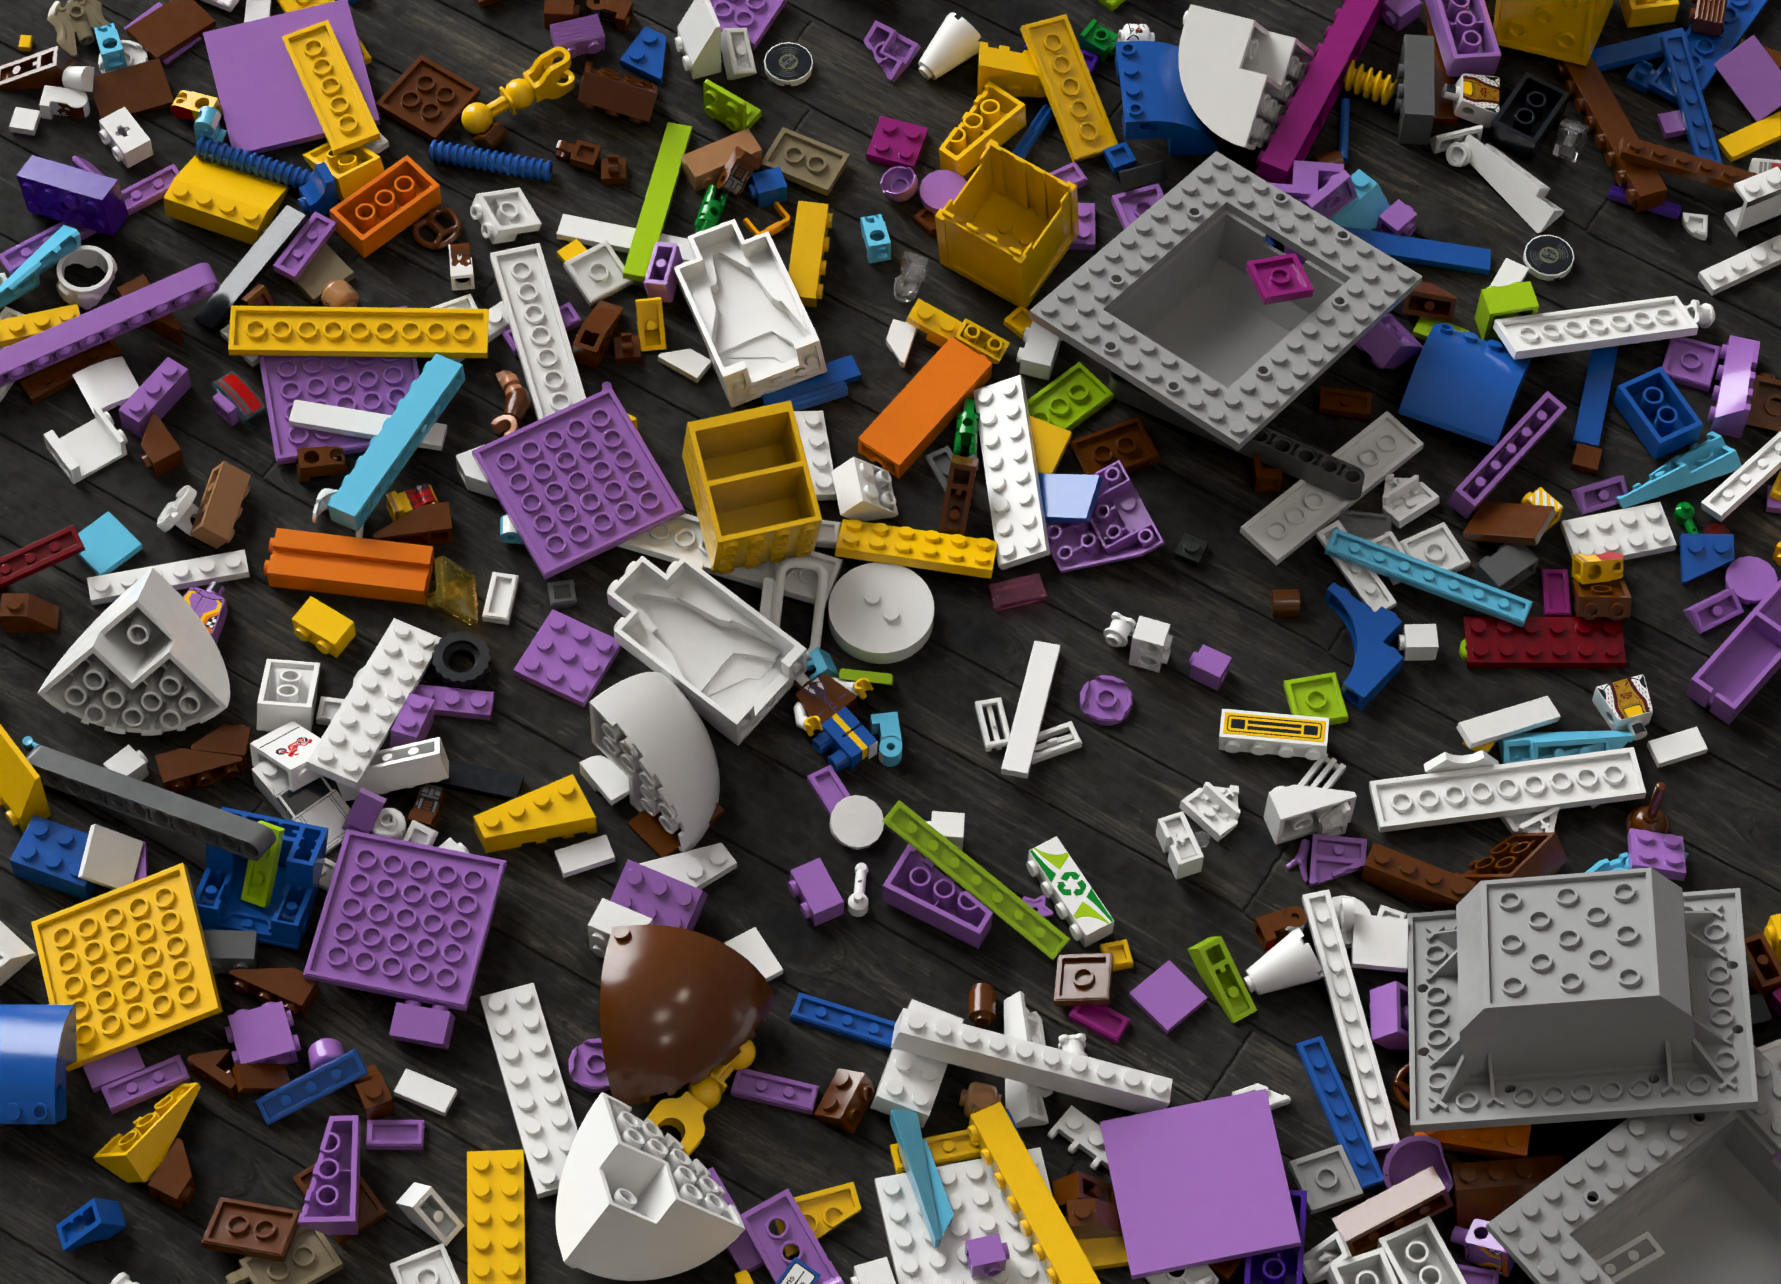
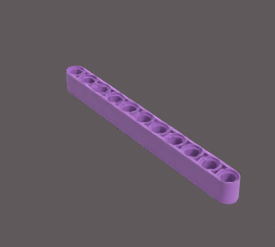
[0,263,220,388]

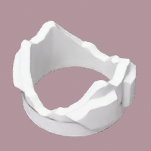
[56,245,117,310]

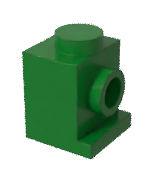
[1079,19,1118,63]

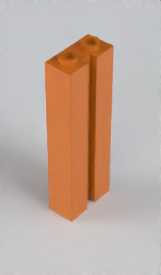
[858,337,992,479]
[264,528,435,605]

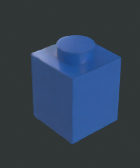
[748,167,787,208]

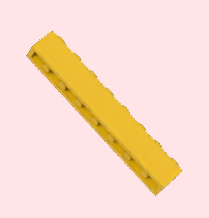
[967,1102,1101,1284]

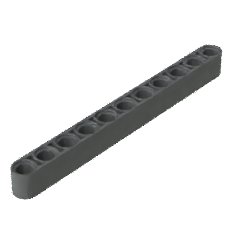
[1108,371,1365,500]
[26,745,276,861]

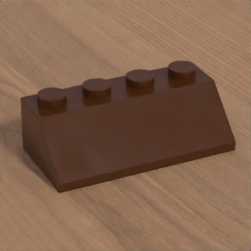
[1449,1155,1565,1229]

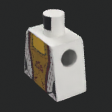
[1441,73,1500,129]
[1592,674,1653,740]

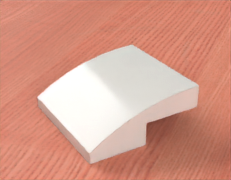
[73,356,139,415]

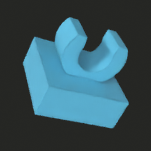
[807,647,839,681]

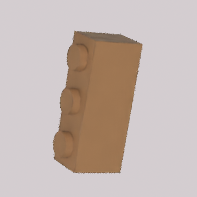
[682,128,762,192]
[190,461,251,549]

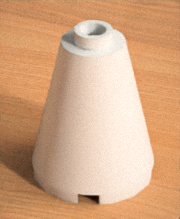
[918,12,981,80]
[1243,928,1324,995]

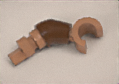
[491,370,531,436]

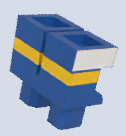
[812,706,878,772]

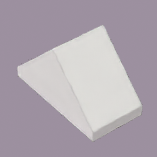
[1303,1231,1352,1284]

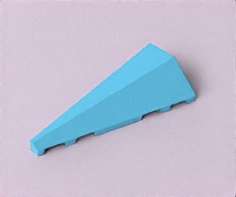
[0,225,81,309]
[1616,431,1742,509]

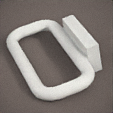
[760,557,828,661]

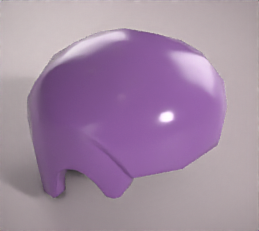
[880,166,918,202]

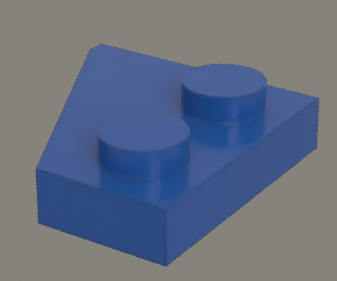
[620,26,666,85]
[1680,534,1735,585]

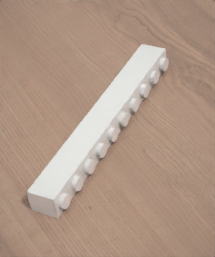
[891,1008,1173,1114]

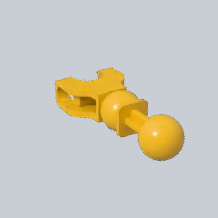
[461,47,576,134]
[647,1040,756,1156]

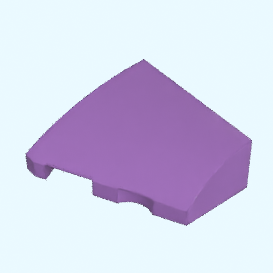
[863,20,921,82]

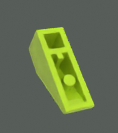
[1187,936,1257,1023]

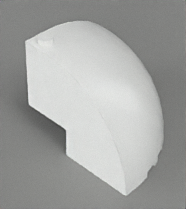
[1178,4,1315,150]
[38,568,230,736]
[589,672,720,853]
[556,1092,745,1281]

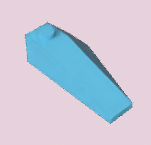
[1330,169,1390,231]

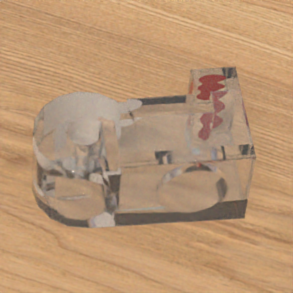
[894,251,929,303]

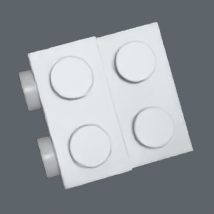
[470,187,542,244]

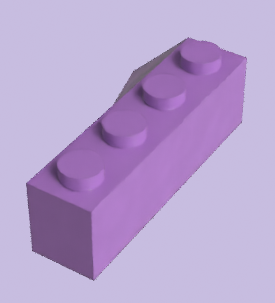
[1708,335,1760,438]
[882,844,993,949]
[297,1115,361,1235]

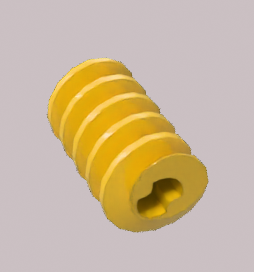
[1343,60,1398,106]

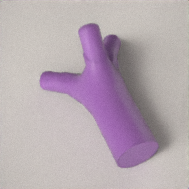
[1286,839,1312,882]

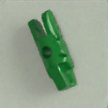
[694,184,728,233]
[953,398,980,456]

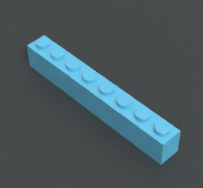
[328,353,465,532]

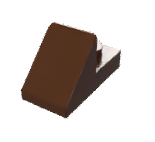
[187,1049,240,1101]

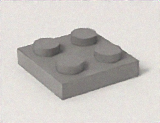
[1288,1144,1364,1215]

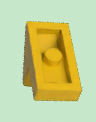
[635,297,666,352]

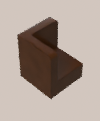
[1251,453,1283,492]

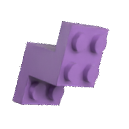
[1270,160,1344,206]

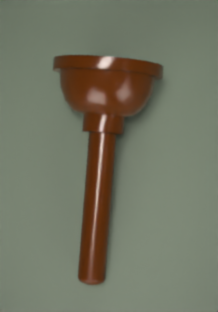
[1625,782,1669,834]

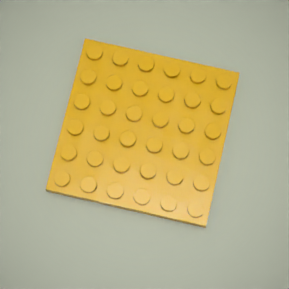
[31,863,223,1072]

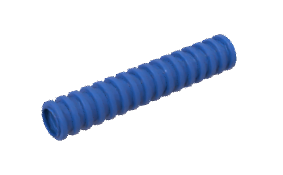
[195,136,315,189]
[429,140,553,182]

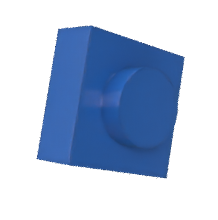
[1103,142,1137,174]

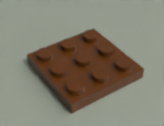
[376,55,481,141]

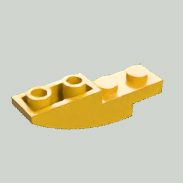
[905,298,1010,364]

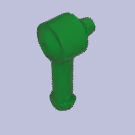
[1673,502,1700,534]

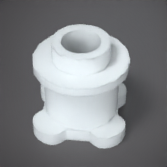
[1684,300,1715,328]
[1103,612,1136,647]
[1058,1033,1088,1057]

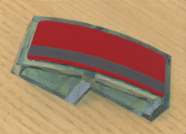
[211,371,266,422]

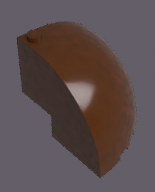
[600,925,775,1105]

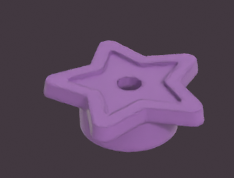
[1022,895,1053,918]

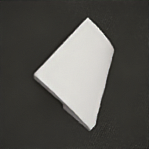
[579,755,629,806]

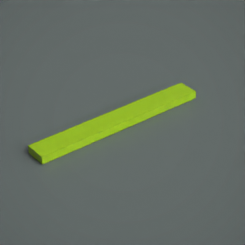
[623,122,692,282]
[882,800,1070,960]

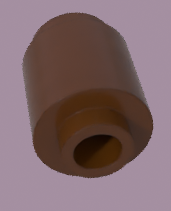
[968,983,996,1026]

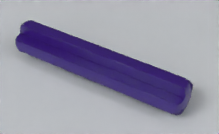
[1608,185,1682,219]

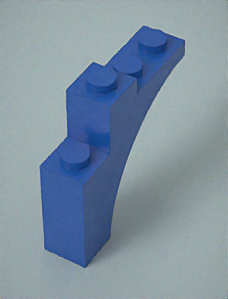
[1325,582,1404,711]

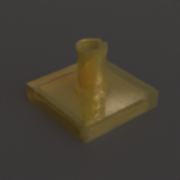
[426,556,478,625]

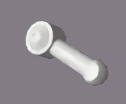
[848,863,869,917]

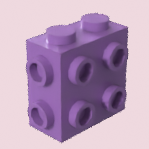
[225,1001,301,1065]

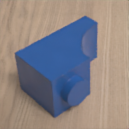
[297,162,338,217]
[56,1198,126,1252]

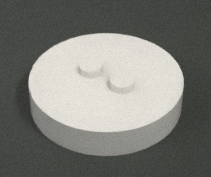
[828,562,934,664]

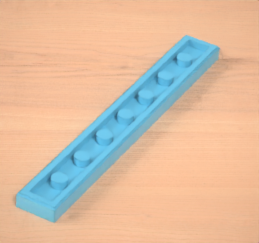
[1324,528,1533,627]

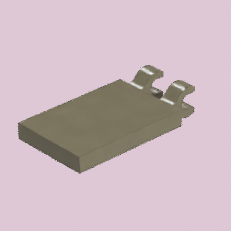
[262,227,354,305]
[225,1226,343,1284]

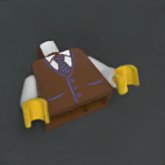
[793,673,873,736]

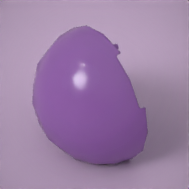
[1383,1135,1454,1193]

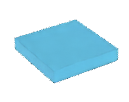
[77,511,143,576]

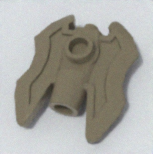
[47,0,110,57]

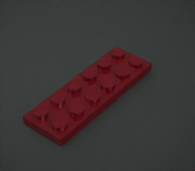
[1463,617,1626,668]

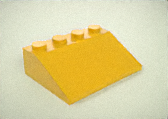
[163,155,289,245]
[0,724,51,833]

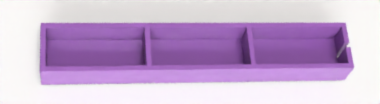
[1686,579,1781,725]

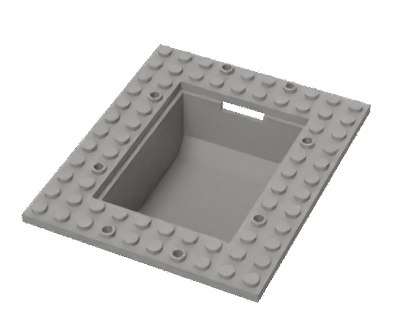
[1029,151,1423,451]
[1407,868,1759,1133]
[1486,1045,1781,1284]

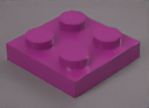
[866,116,928,171]
[1246,253,1314,305]

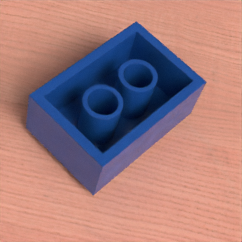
[1613,367,1703,460]
[10,815,98,901]

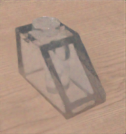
[1553,118,1590,163]

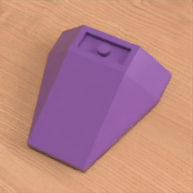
[1046,460,1165,573]

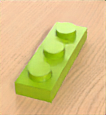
[241,820,285,908]

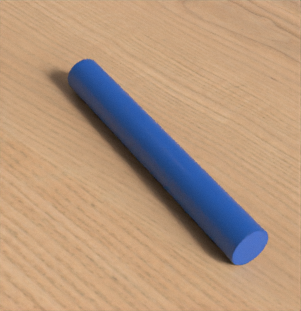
[1338,98,1350,164]

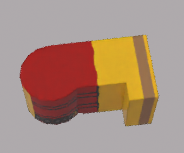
[170,90,223,121]
[386,484,438,522]
[1572,552,1624,584]

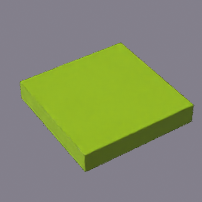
[1283,672,1349,725]

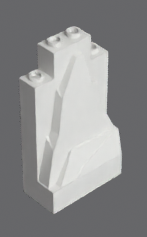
[674,219,827,408]
[607,556,807,746]

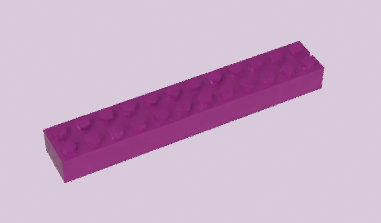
[1255,0,1386,184]

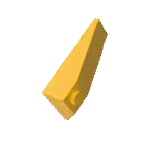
[93,1083,201,1183]

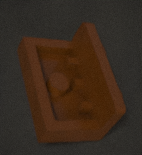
[814,1068,876,1134]

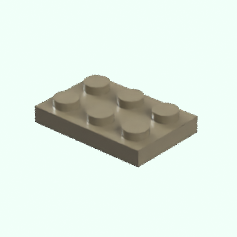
[761,127,850,196]

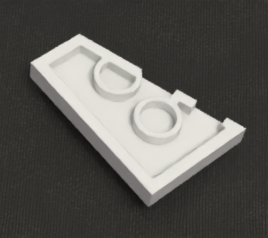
[639,843,737,889]

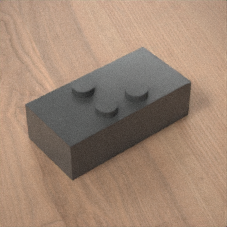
[1394,34,1435,145]

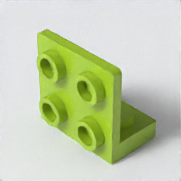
[703,79,761,132]

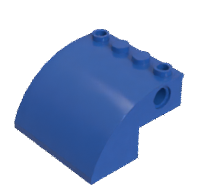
[1115,41,1219,156]
[1398,323,1532,447]
[194,807,328,950]
[0,1004,77,1124]

